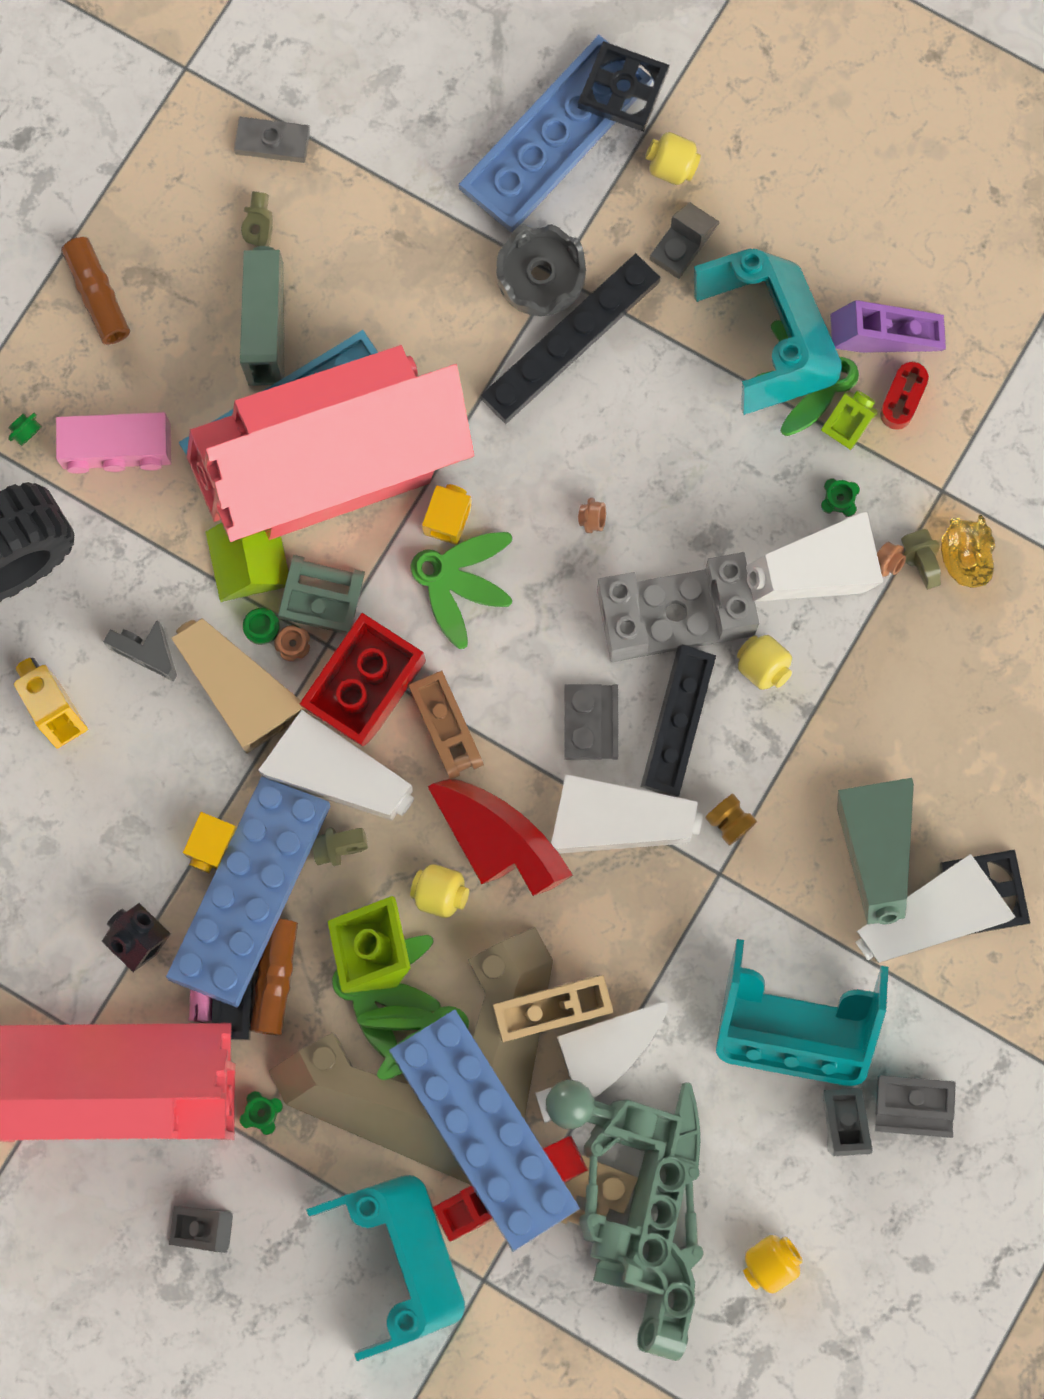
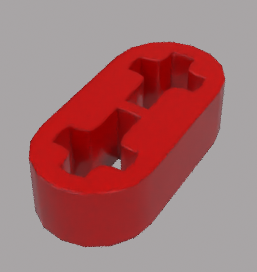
[880,361,929,430]

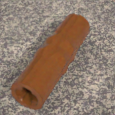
[61,237,130,345]
[250,919,298,1036]

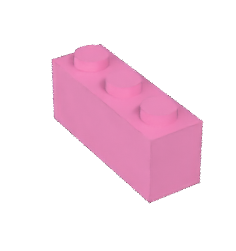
[56,412,171,474]

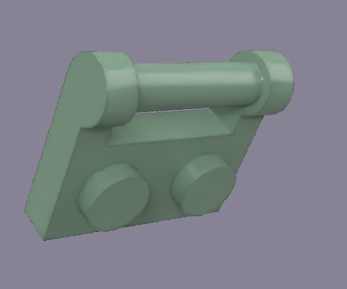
[278,555,365,634]

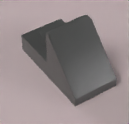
[650,203,719,279]
[103,620,177,682]
[823,1088,873,1156]
[169,1206,233,1253]

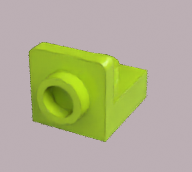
[821,390,879,450]

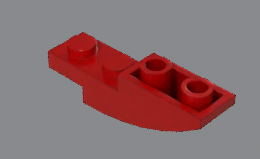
[433,1136,589,1242]

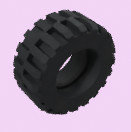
[0,482,75,602]

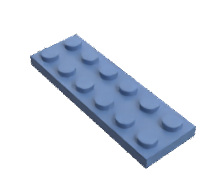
[459,35,652,233]
[166,776,331,1008]
[389,1010,580,1252]

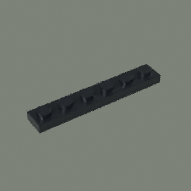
[481,253,661,424]

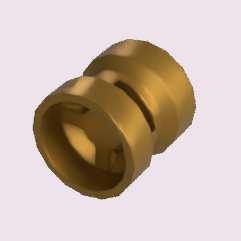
[705,794,757,846]

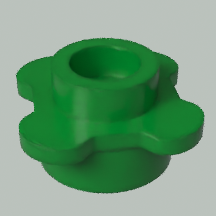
[8,413,42,446]
[821,478,860,517]
[239,1091,283,1135]

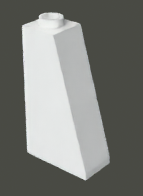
[746,512,884,602]
[258,710,414,820]
[551,774,703,854]
[856,854,1015,963]

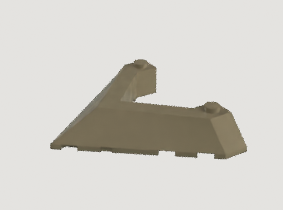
[269,927,553,1185]

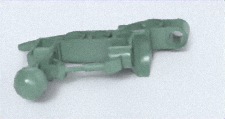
[546,1080,703,1361]

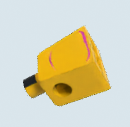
[13,658,89,749]

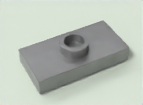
[234,117,310,163]

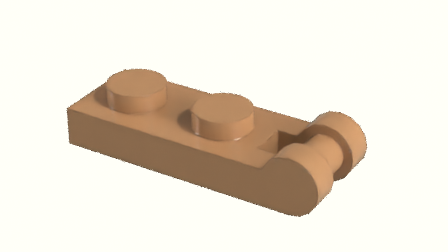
[408,670,484,780]

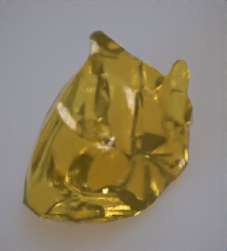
[941,515,996,588]

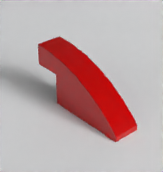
[428,779,573,896]

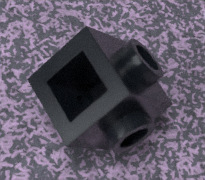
[102,903,171,972]

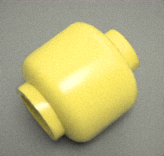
[645,132,701,185]
[737,635,792,690]
[410,864,469,918]

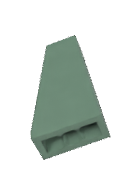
[240,246,284,386]
[837,778,914,925]

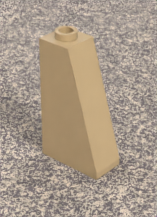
[171,618,309,754]

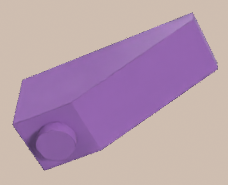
[830,300,946,353]

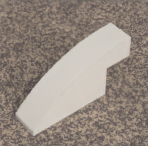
[535,1001,669,1123]

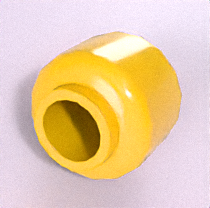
[743,1235,803,1293]

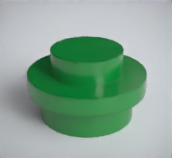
[243,608,280,645]

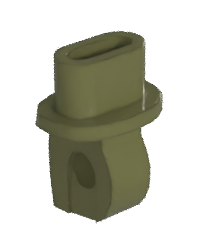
[241,191,273,246]
[901,529,941,590]
[313,827,368,866]

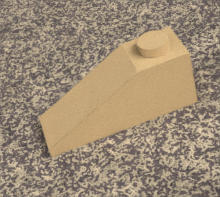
[492,975,614,1042]

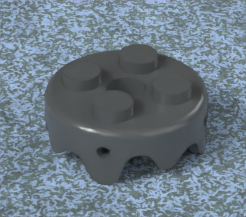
[497,224,586,316]

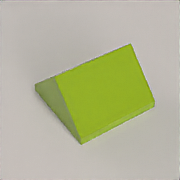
[205,522,289,602]
[327,896,411,993]

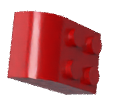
[299,613,426,747]

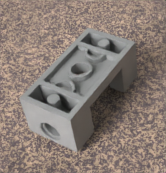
[597,552,759,662]

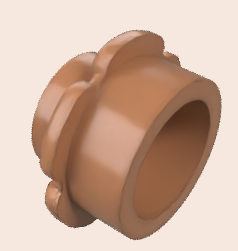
[578,498,606,533]
[877,542,906,577]
[274,625,310,661]

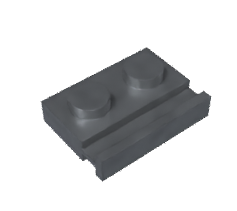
[564,684,618,760]
[874,1075,956,1138]

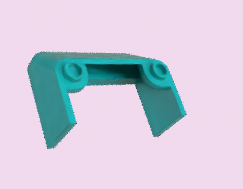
[694,249,842,415]
[716,939,889,1086]
[306,1175,465,1361]

